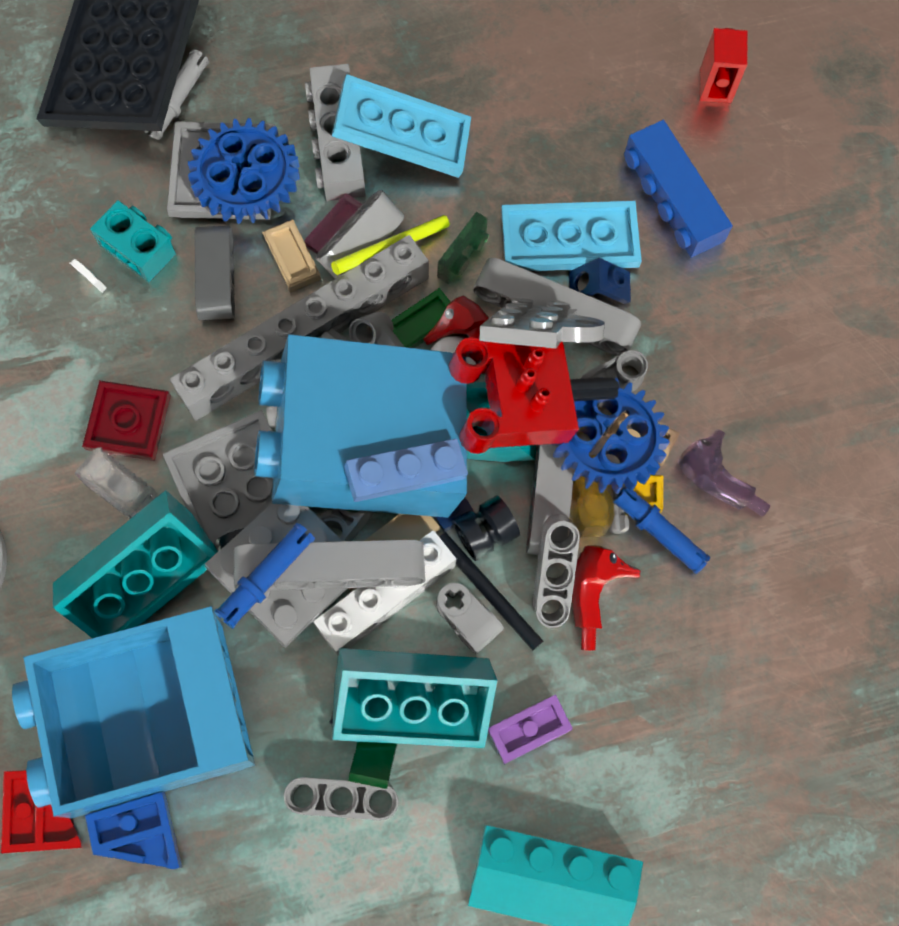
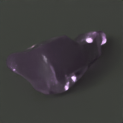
[678,429,770,516]

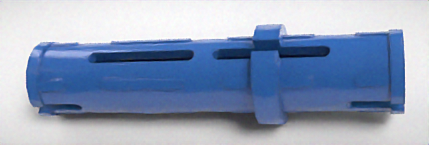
[612,486,711,574]
[214,522,315,629]

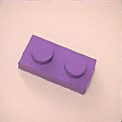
[488,694,573,764]

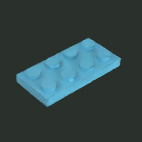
[332,74,471,178]
[501,201,642,271]

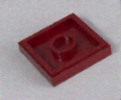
[82,380,171,461]

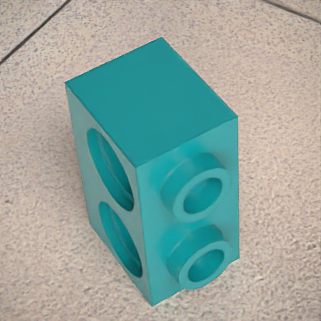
[90,200,176,283]

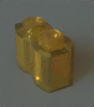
[572,455,614,537]

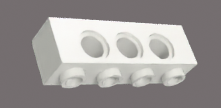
[313,530,456,656]

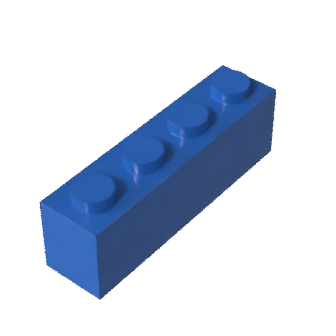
[624,119,733,258]

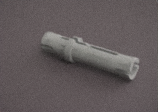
[144,49,209,140]

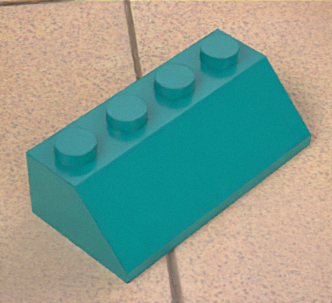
[53,490,218,638]
[332,648,498,748]
[468,825,643,926]

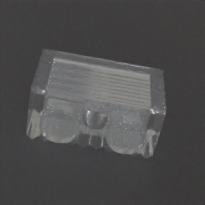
[75,447,159,519]

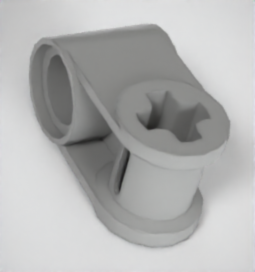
[580,350,648,411]
[436,583,504,654]

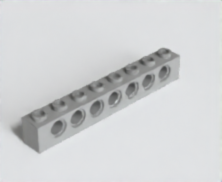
[170,235,429,421]

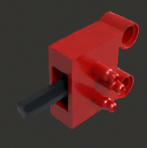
[449,337,619,454]

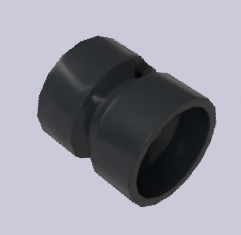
[452,495,520,561]

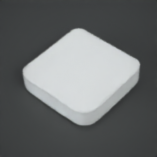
[69,258,107,293]

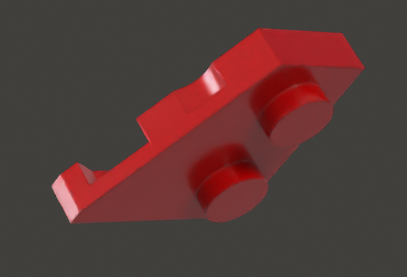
[1,770,82,854]

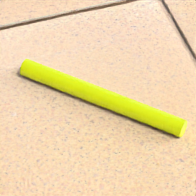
[331,215,450,275]

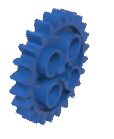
[188,118,300,224]
[552,377,670,494]

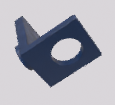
[569,258,631,304]

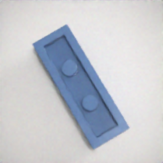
[344,439,468,502]

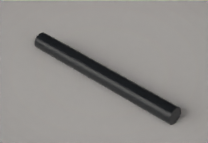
[439,532,544,651]

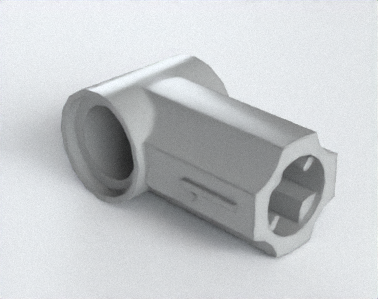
[349,311,404,347]

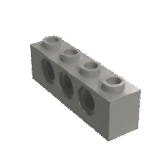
[305,64,366,201]

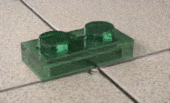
[437,211,489,284]

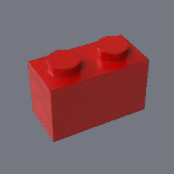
[700,28,748,103]

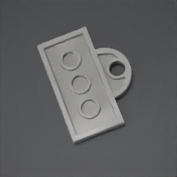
[479,298,605,348]

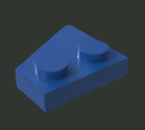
[85,792,182,869]

